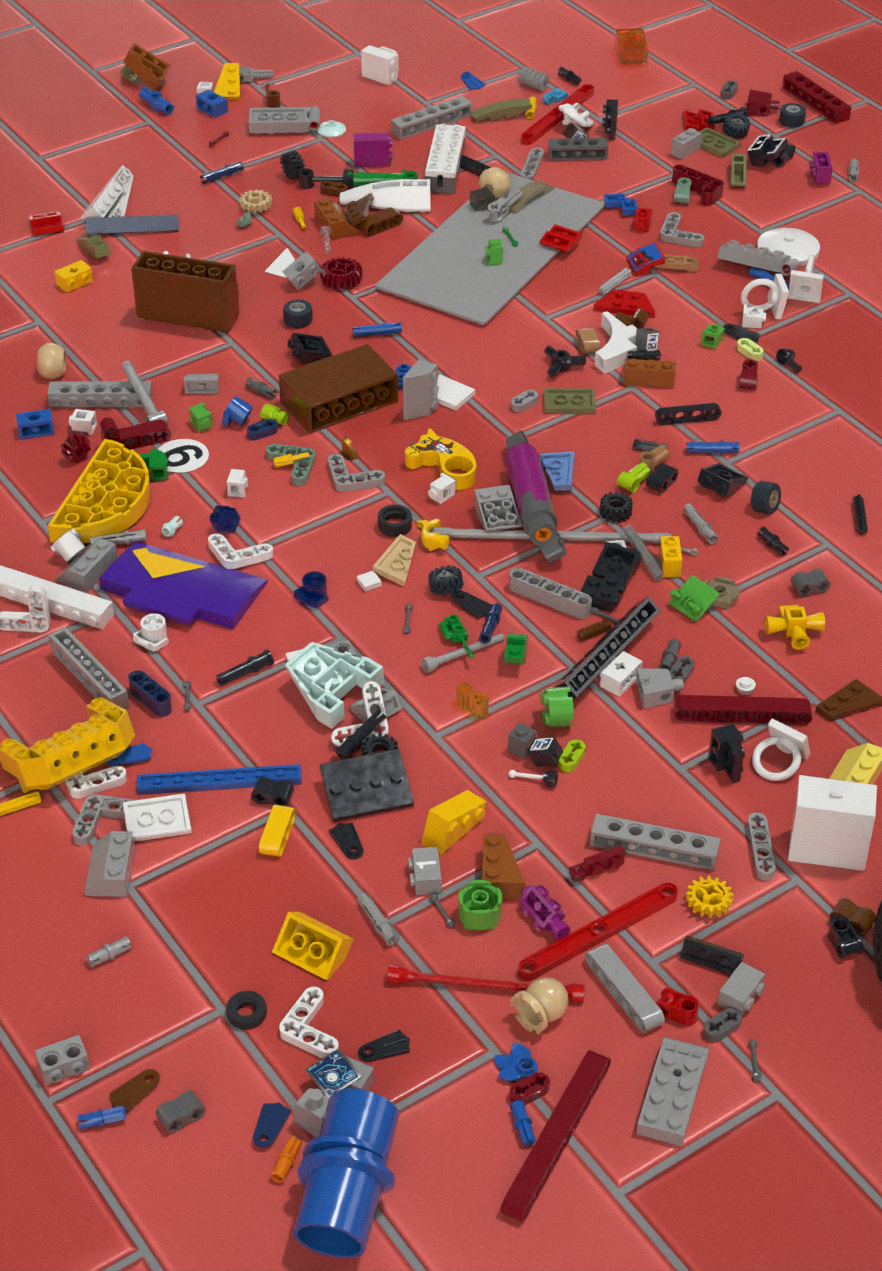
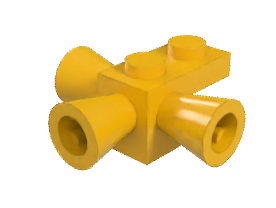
[764,605,825,650]

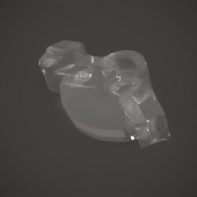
[320,226,331,253]

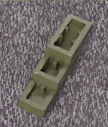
[472,98,532,123]

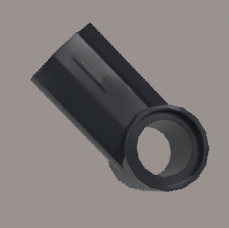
[772,144,796,167]

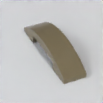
[509,181,554,214]

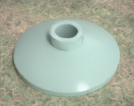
[317,120,346,138]

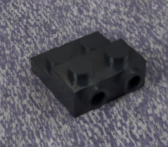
[602,99,618,140]
[287,333,332,364]
[697,463,748,496]
[592,542,642,587]
[580,574,626,613]

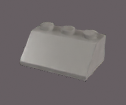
[403,359,439,420]
[55,538,117,593]
[84,831,135,897]

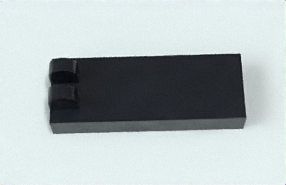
[680,935,744,975]

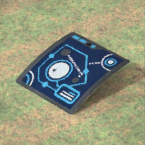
[305,1049,361,1098]

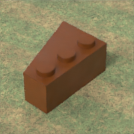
[123,43,171,91]
[482,833,525,900]

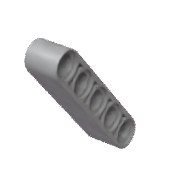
[509,568,592,619]
[585,944,665,1033]

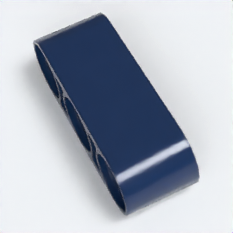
[128,670,172,717]

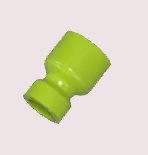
[260,403,289,426]

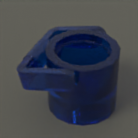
[294,571,329,608]

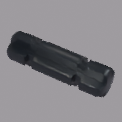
[633,439,667,451]

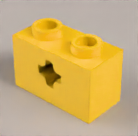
[54,260,93,293]
[659,536,682,577]

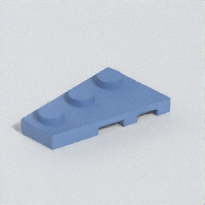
[540,451,575,491]

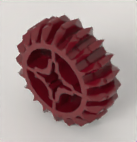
[320,257,363,290]

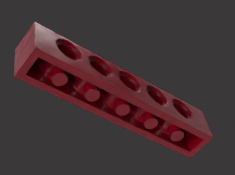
[782,71,851,124]

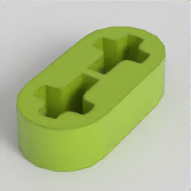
[558,740,586,773]

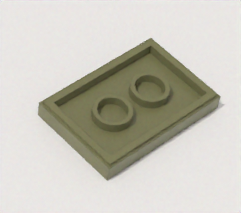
[700,127,741,158]
[544,388,596,414]

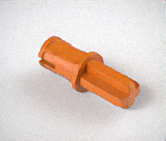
[270,1136,302,1183]

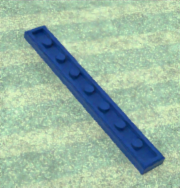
[137,764,302,795]

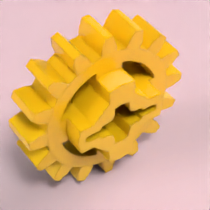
[686,876,734,918]

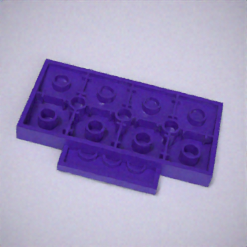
[99,542,267,629]

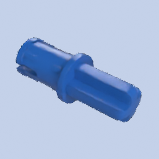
[510,1100,536,1146]
[78,1106,126,1130]

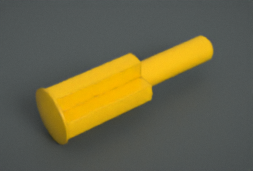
[293,207,306,229]
[274,452,310,468]

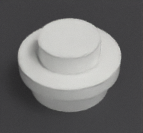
[736,677,756,695]

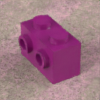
[809,152,833,184]

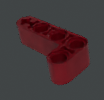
[672,164,724,206]
[100,417,171,450]

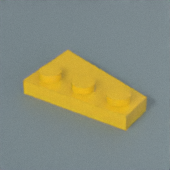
[214,63,240,100]

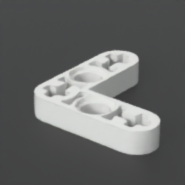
[208,534,273,569]
[0,585,51,632]
[330,681,388,746]
[64,766,127,799]
[279,987,339,1058]

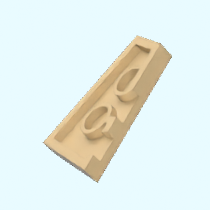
[372,534,416,587]

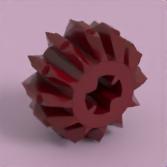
[60,432,91,462]

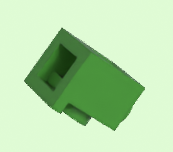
[485,239,503,265]
[701,324,725,349]
[189,403,213,432]

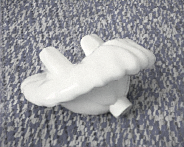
[559,103,594,128]

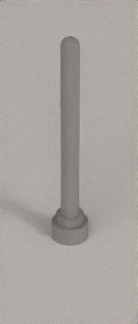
[421,634,505,673]

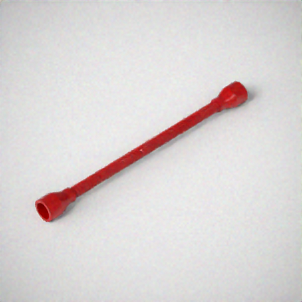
[387,965,585,1003]

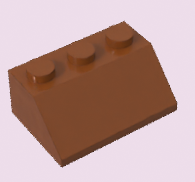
[314,198,360,240]
[624,359,676,388]

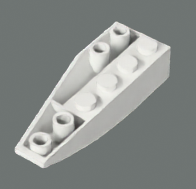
[81,165,134,220]
[340,179,430,212]

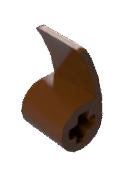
[266,83,280,108]
[615,309,649,329]

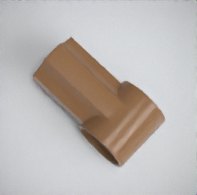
[639,445,669,473]

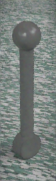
[403,604,413,634]
[591,607,620,623]
[183,681,191,711]
[429,893,455,928]
[748,1039,762,1082]

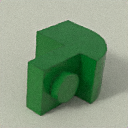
[139,449,169,480]
[504,633,528,665]

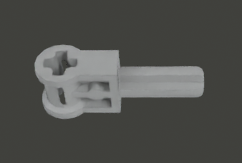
[239,66,273,84]
[488,189,523,223]

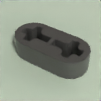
[721,81,738,100]
[669,656,695,684]
[703,1008,742,1042]

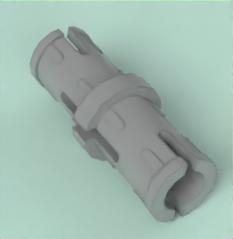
[848,158,860,182]
[86,936,132,968]

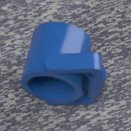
[222,396,253,426]

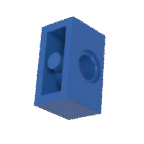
[196,89,228,118]
[16,409,55,439]

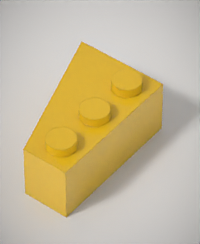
[421,790,487,856]

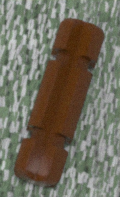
[577,619,612,641]

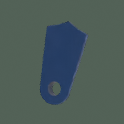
[253,1102,291,1148]

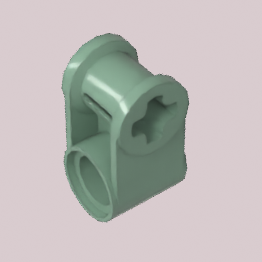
[674,178,691,204]

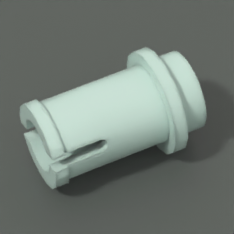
[162,516,183,537]

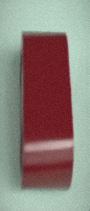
[509,1072,550,1105]

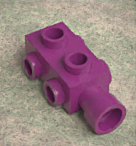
[519,884,571,940]

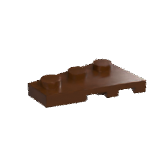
[345,193,374,226]
[816,679,882,722]

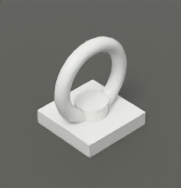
[788,255,824,303]
[741,274,789,319]
[752,719,810,781]

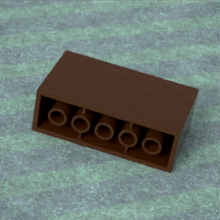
[131,251,239,332]
[279,344,398,434]

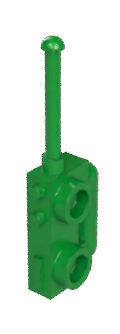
[439,614,474,659]

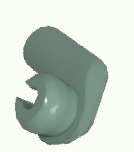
[236,212,252,228]

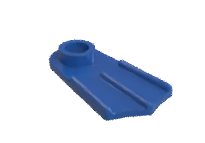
[461,71,485,90]
[106,743,152,767]

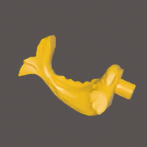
[417,519,449,551]

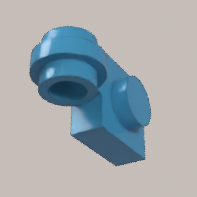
[542,88,568,105]

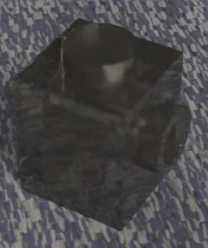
[470,187,494,212]

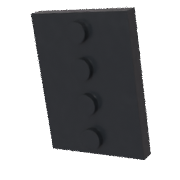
[319,749,414,822]

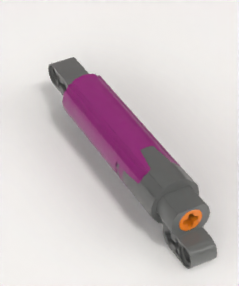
[505,430,567,564]

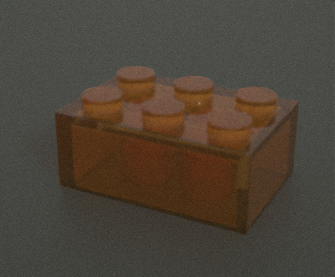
[615,28,648,65]

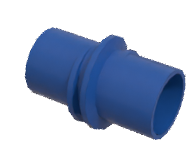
[293,1089,399,1258]

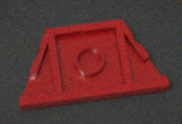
[593,289,655,318]

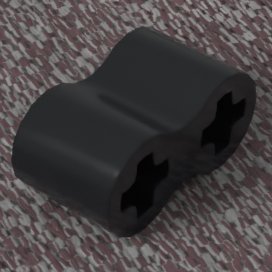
[646,463,679,493]
[251,777,294,806]

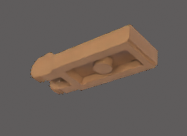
[654,254,699,272]

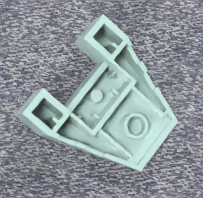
[285,642,384,729]

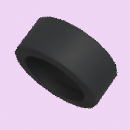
[378,504,412,537]

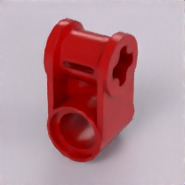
[656,988,699,1026]

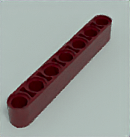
[674,695,812,725]

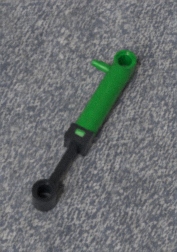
[299,168,418,190]

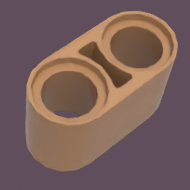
[576,328,600,354]

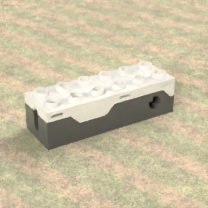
[425,124,466,194]

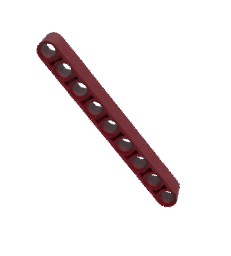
[500,1050,611,1222]

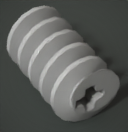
[518,67,549,92]

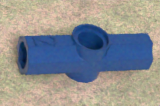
[139,87,174,115]

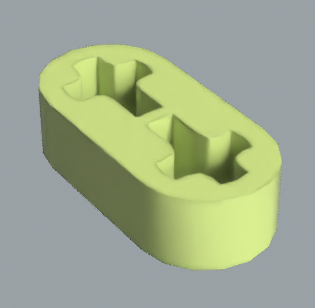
[737,338,764,361]

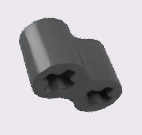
[790,569,831,597]
[155,1090,206,1133]

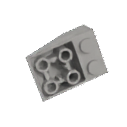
[473,485,522,532]

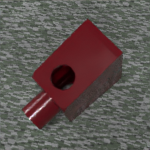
[747,90,780,116]

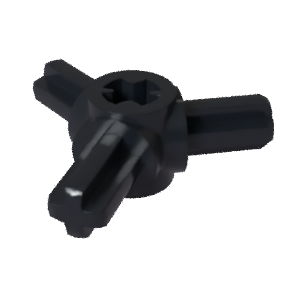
[544,346,586,378]

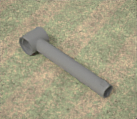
[121,361,168,425]

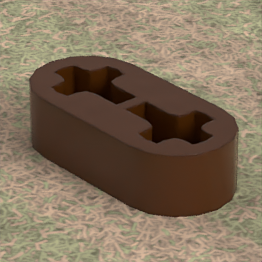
[320,181,348,197]

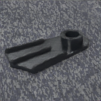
[723,324,759,343]
[451,590,492,619]
[329,822,364,860]
[358,1029,410,1062]

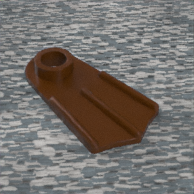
[109,1069,160,1113]

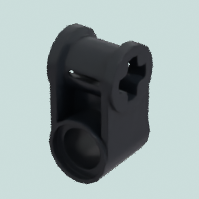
[828,915,864,959]

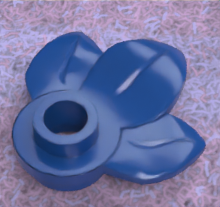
[494,1042,538,1081]

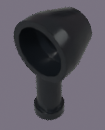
[776,348,802,373]

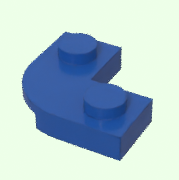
[603,194,637,216]

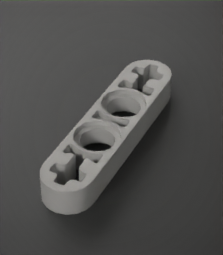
[521,148,544,180]
[747,812,776,881]

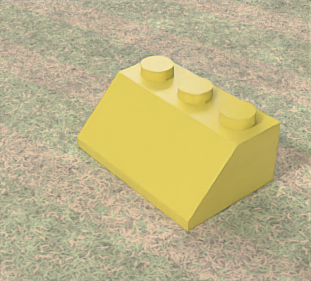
[829,743,882,785]

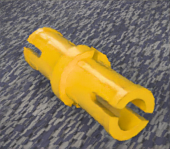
[525,97,537,119]

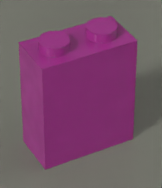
[353,133,392,167]

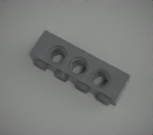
[548,138,608,161]

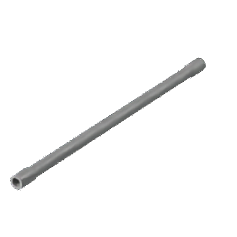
[434,527,671,544]

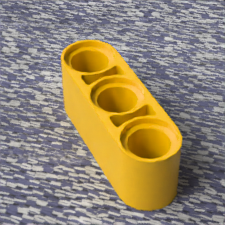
[259,804,296,857]

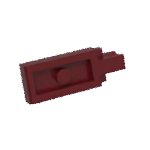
[568,845,626,882]

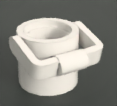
[51,528,85,562]
[133,614,169,651]

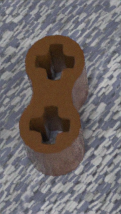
[829,898,876,936]

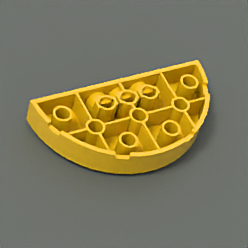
[48,439,151,544]

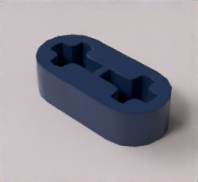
[247,419,278,440]

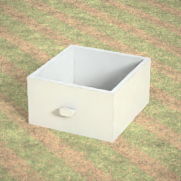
[788,775,877,871]

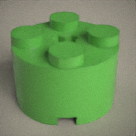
[540,686,574,728]
[458,880,502,930]

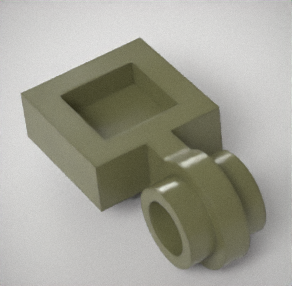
[120,65,140,84]

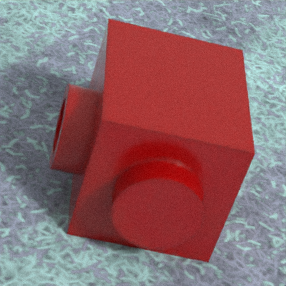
[633,207,652,232]

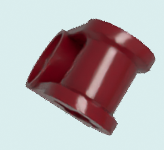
[739,359,758,389]

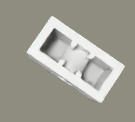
[600,651,642,697]

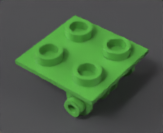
[668,575,720,622]

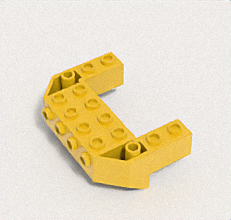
[0,697,135,794]

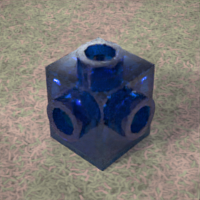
[209,505,241,533]

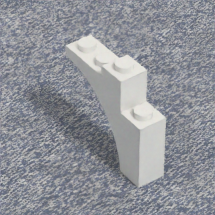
[594,311,637,374]

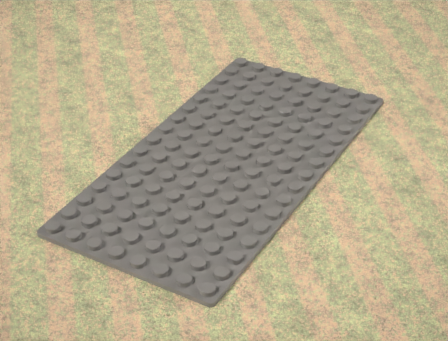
[376,172,605,325]

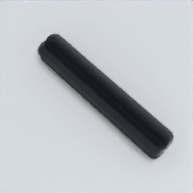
[853,494,868,535]

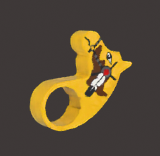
[405,428,476,490]

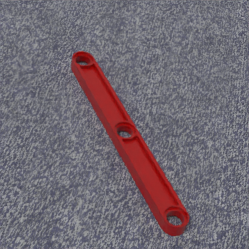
[521,84,594,145]
[518,882,678,981]

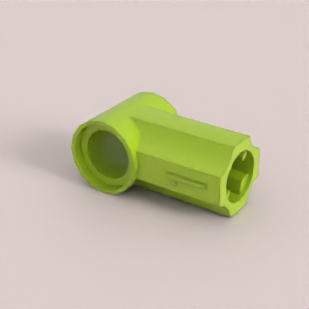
[617,462,650,493]

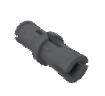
[245,377,278,400]
[659,639,681,671]

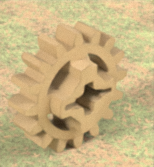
[239,189,272,213]

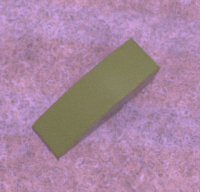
[730,153,747,187]
[76,234,111,258]

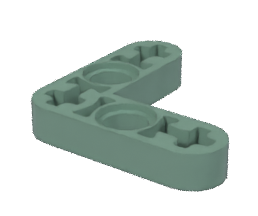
[266,444,316,486]

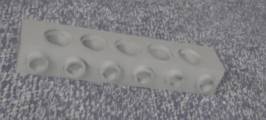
[391,96,472,140]
[47,381,153,408]
[49,627,129,710]
[590,814,721,871]

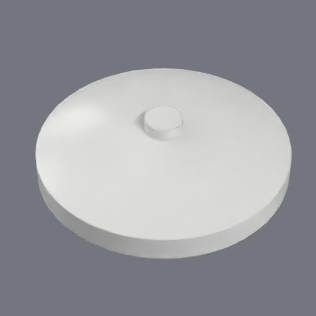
[757,228,820,267]

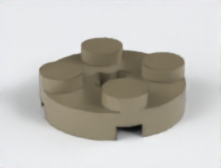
[704,577,739,609]

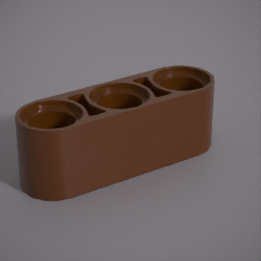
[358,207,403,236]

